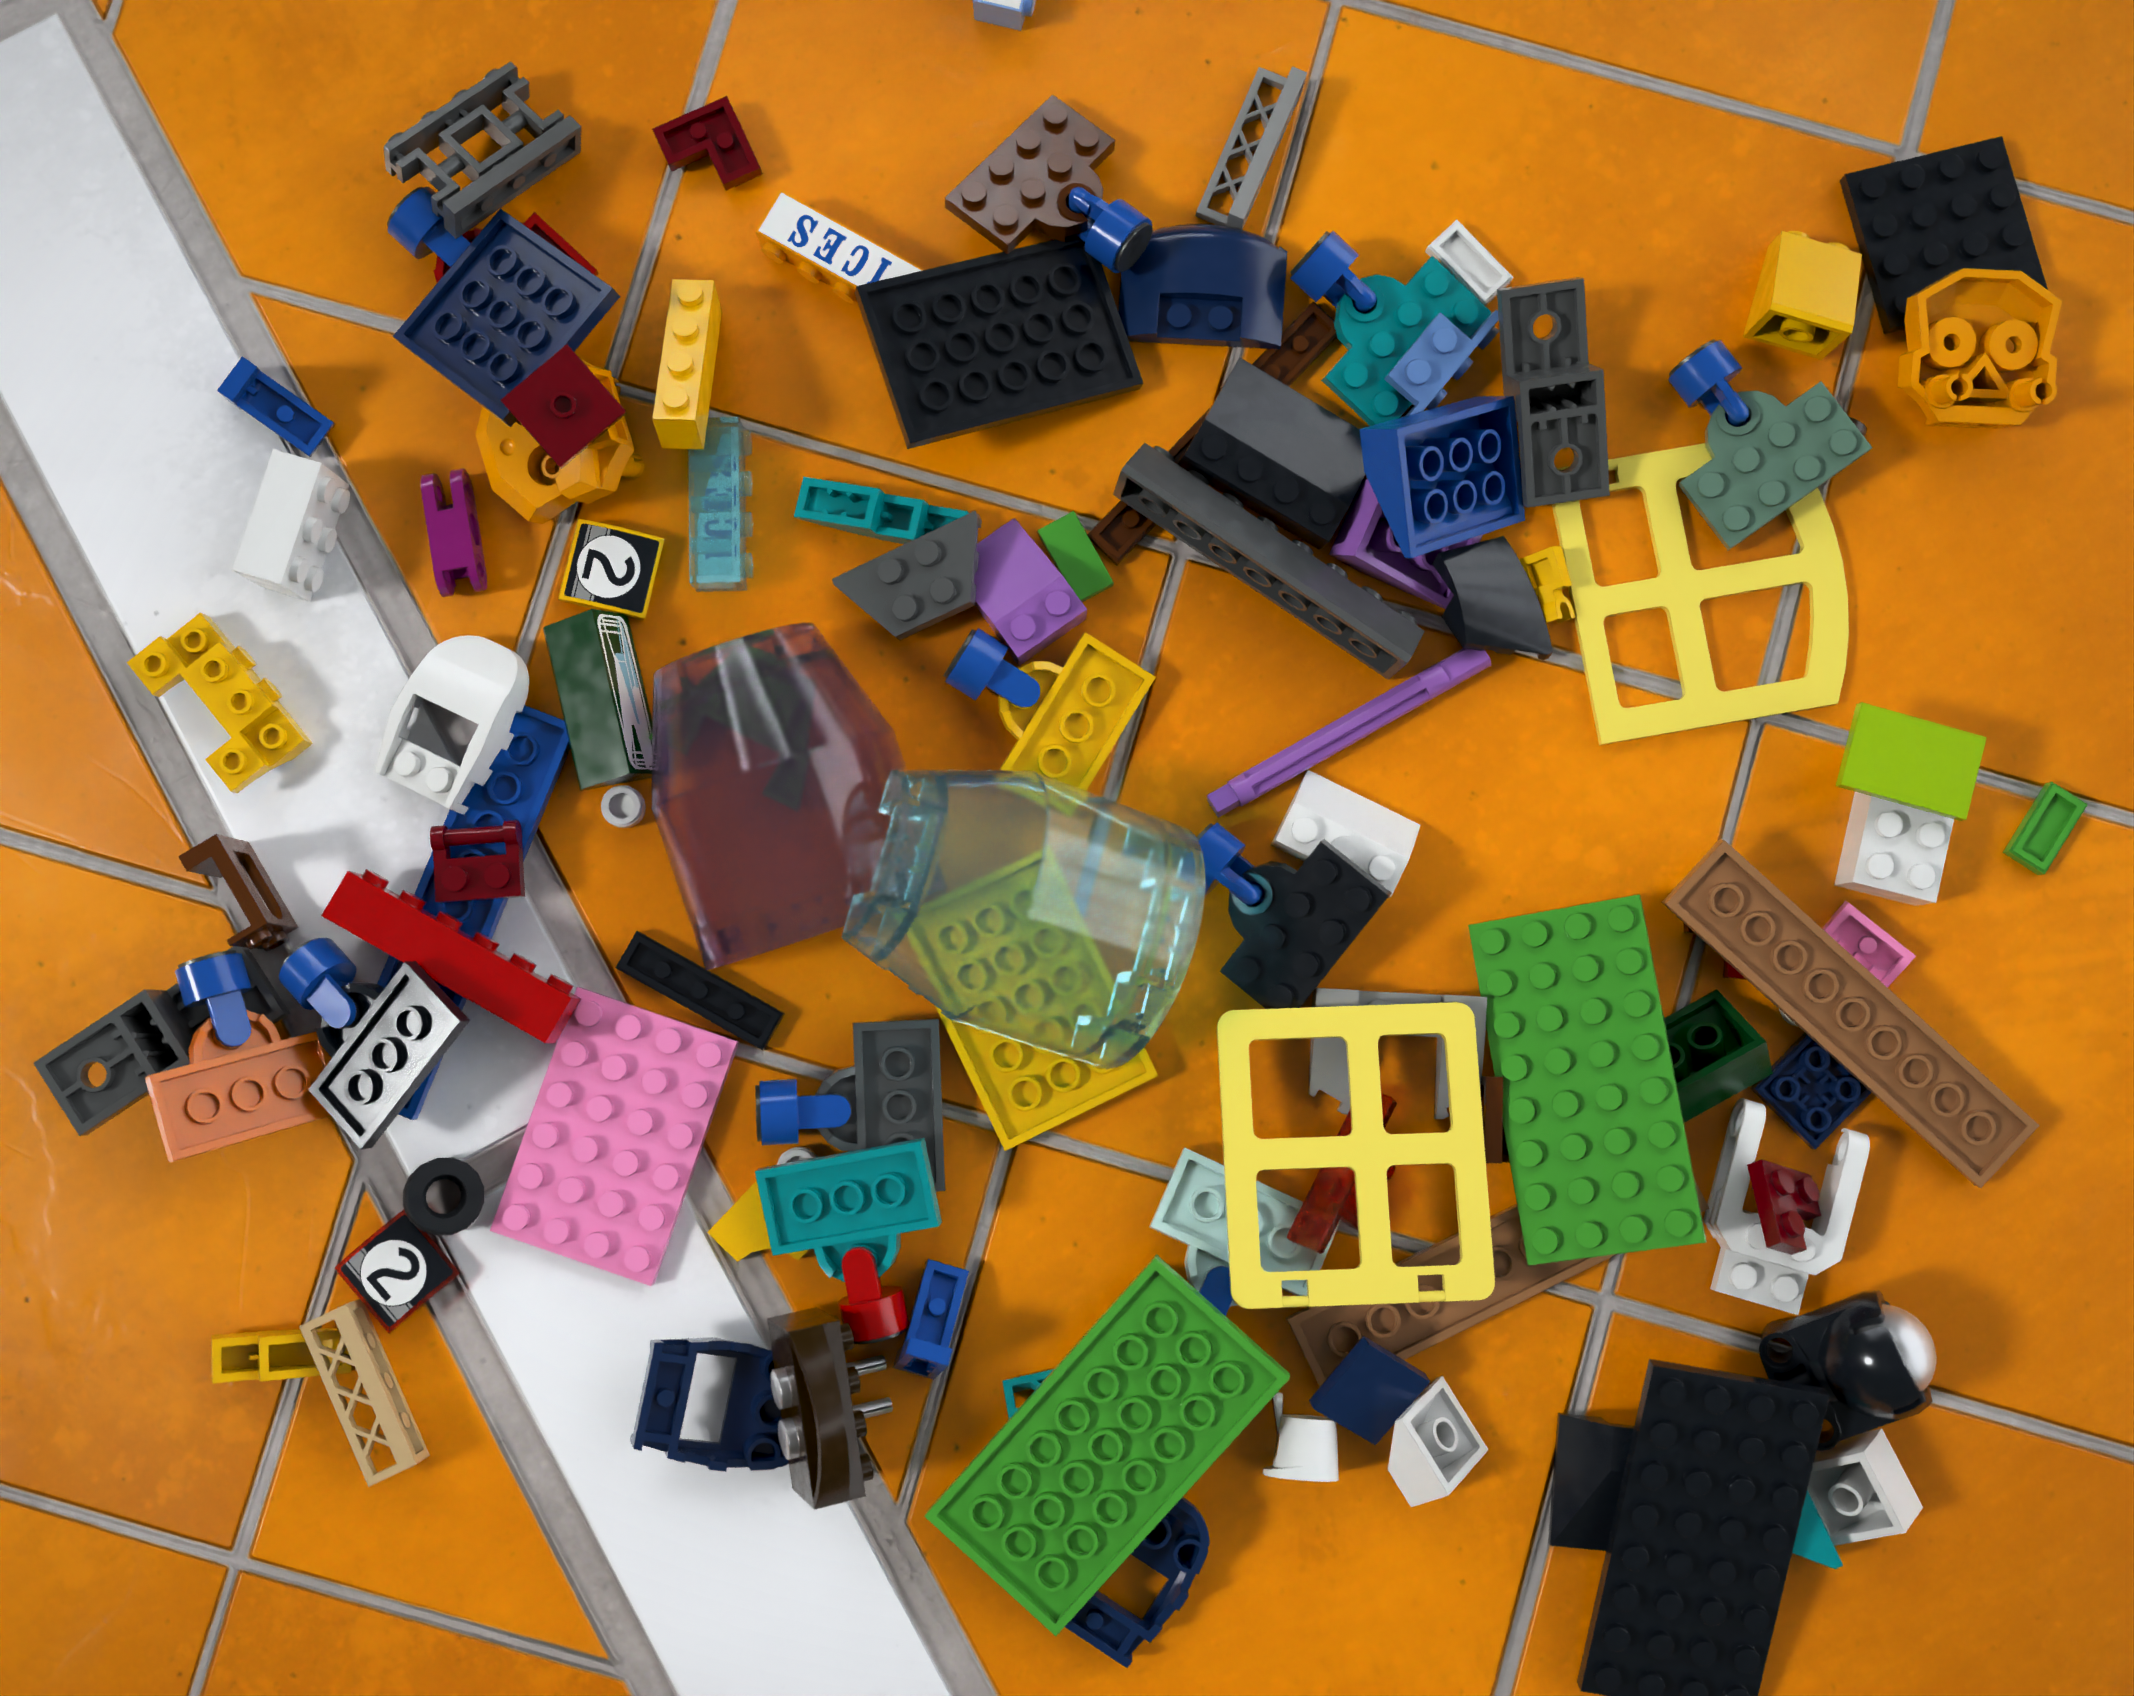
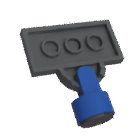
[755,1019,945,1191]

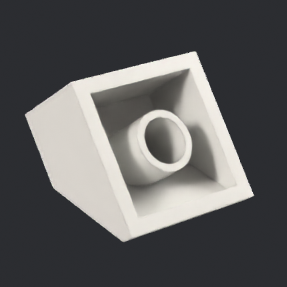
[1807,1428,1923,1546]

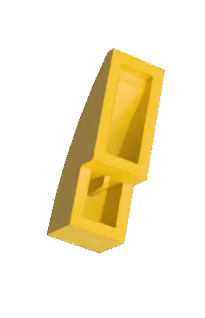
[211,1328,352,1384]

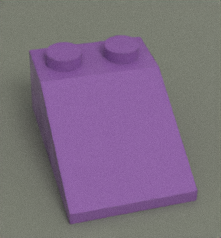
[1329,479,1483,609]
[974,518,1087,666]

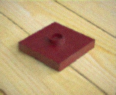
[501,344,627,469]

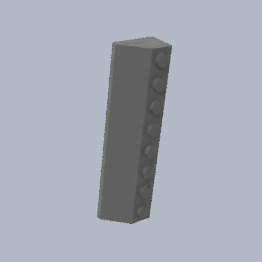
[1113,443,1424,680]

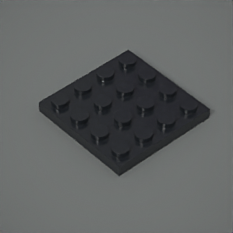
[1840,136,2048,334]

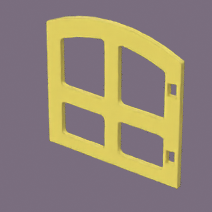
[1552,443,1849,746]

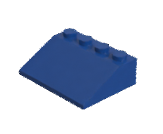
[1360,396,1525,558]

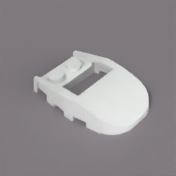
[374,635,530,815]

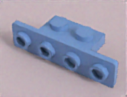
[1384,309,1499,417]

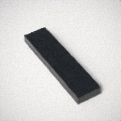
[616,931,785,1050]

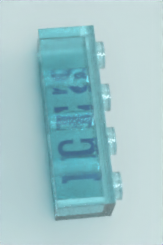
[688,417,753,592]

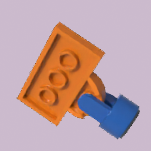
[145,950,332,1163]

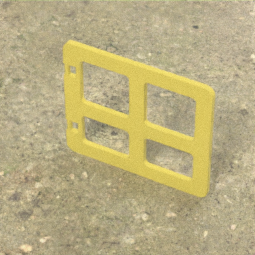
[1217,1002,1495,1309]

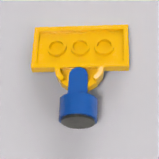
[943,628,1156,820]

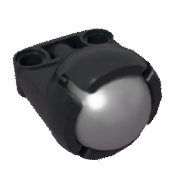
[1759,1290,1936,1451]

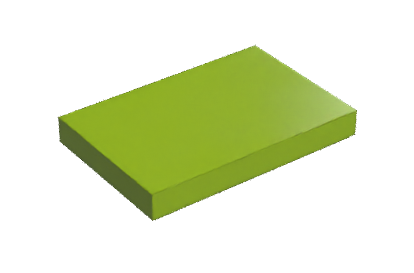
[1836,702,1987,821]

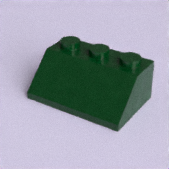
[1664,989,1773,1123]

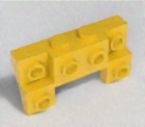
[127,612,313,794]

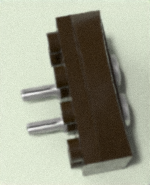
[767,1307,893,1510]

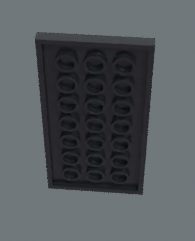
[1577,1359,1830,1696]

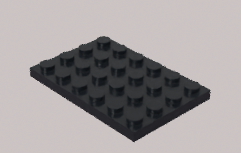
[854,235,1143,449]

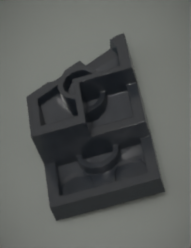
[1432,536,1553,660]

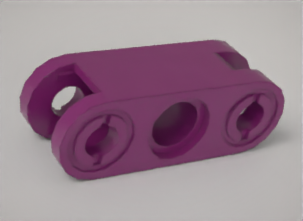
[420,468,487,597]

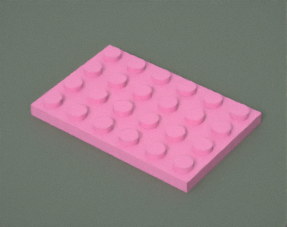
[490,987,739,1286]

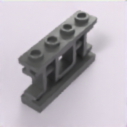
[383,62,582,239]

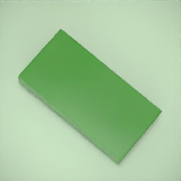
[1037,511,1114,602]
[2003,782,2088,875]

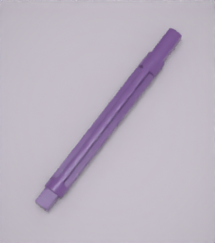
[1207,648,1491,818]

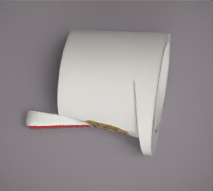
[1263,1392,1339,1482]

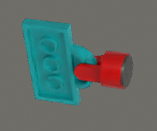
[755,1138,942,1344]

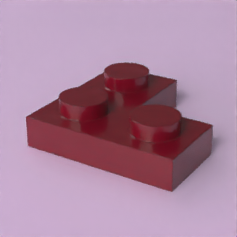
[652,96,763,191]
[1747,1159,1822,1255]

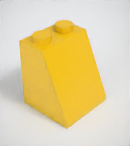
[1743,231,1862,360]

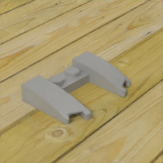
[1308,988,1487,1119]

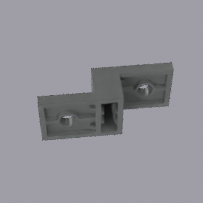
[1497,277,1610,508]
[33,946,290,1136]

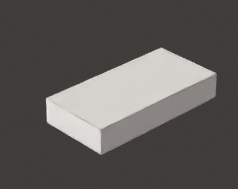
[1425,220,1514,306]

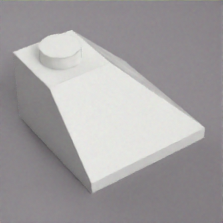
[1388,1376,1489,1507]

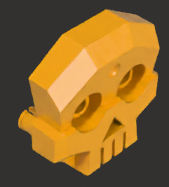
[1898,268,2062,429]
[476,358,645,524]

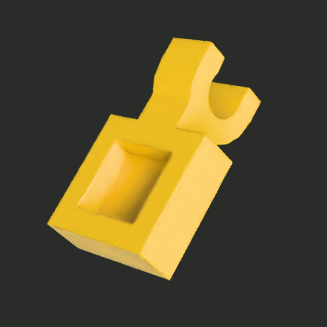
[1519,546,1575,624]

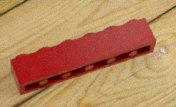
[321,869,581,1043]

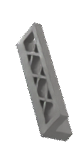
[1196,66,1307,230]

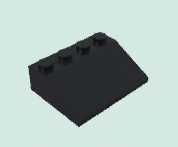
[1178,358,1365,550]

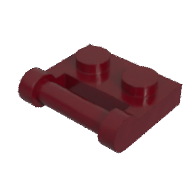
[430,820,525,903]

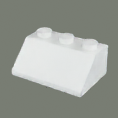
[1271,770,1421,898]

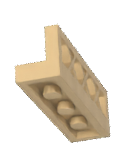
[299,1298,430,1487]

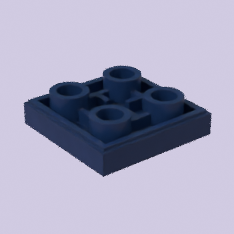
[1750,1033,1871,1149]
[1309,1336,1430,1445]

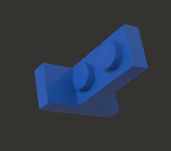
[217,356,335,457]
[893,1259,969,1380]

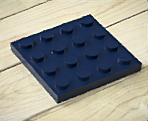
[393,209,620,427]

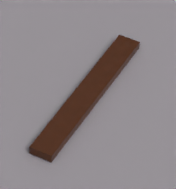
[1087,301,1337,565]

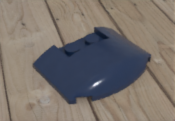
[1118,224,1287,349]

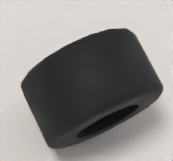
[403,1157,484,1236]

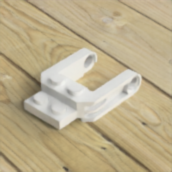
[1703,1098,1870,1315]

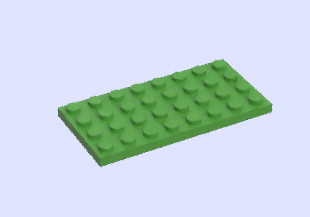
[1468,894,1707,1265]
[924,1254,1290,1636]

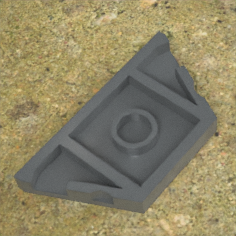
[832,511,982,640]

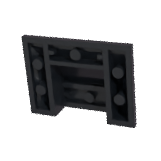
[1548,1413,1634,1551]

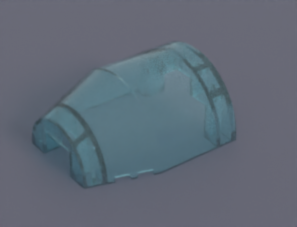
[841,769,1205,1069]

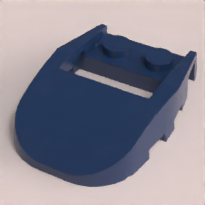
[630,1337,789,1472]
[1065,1497,1209,1668]

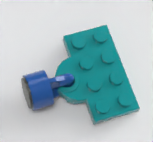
[1290,230,1492,426]

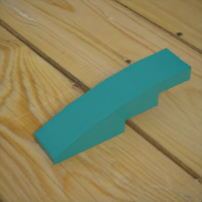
[794,477,969,544]

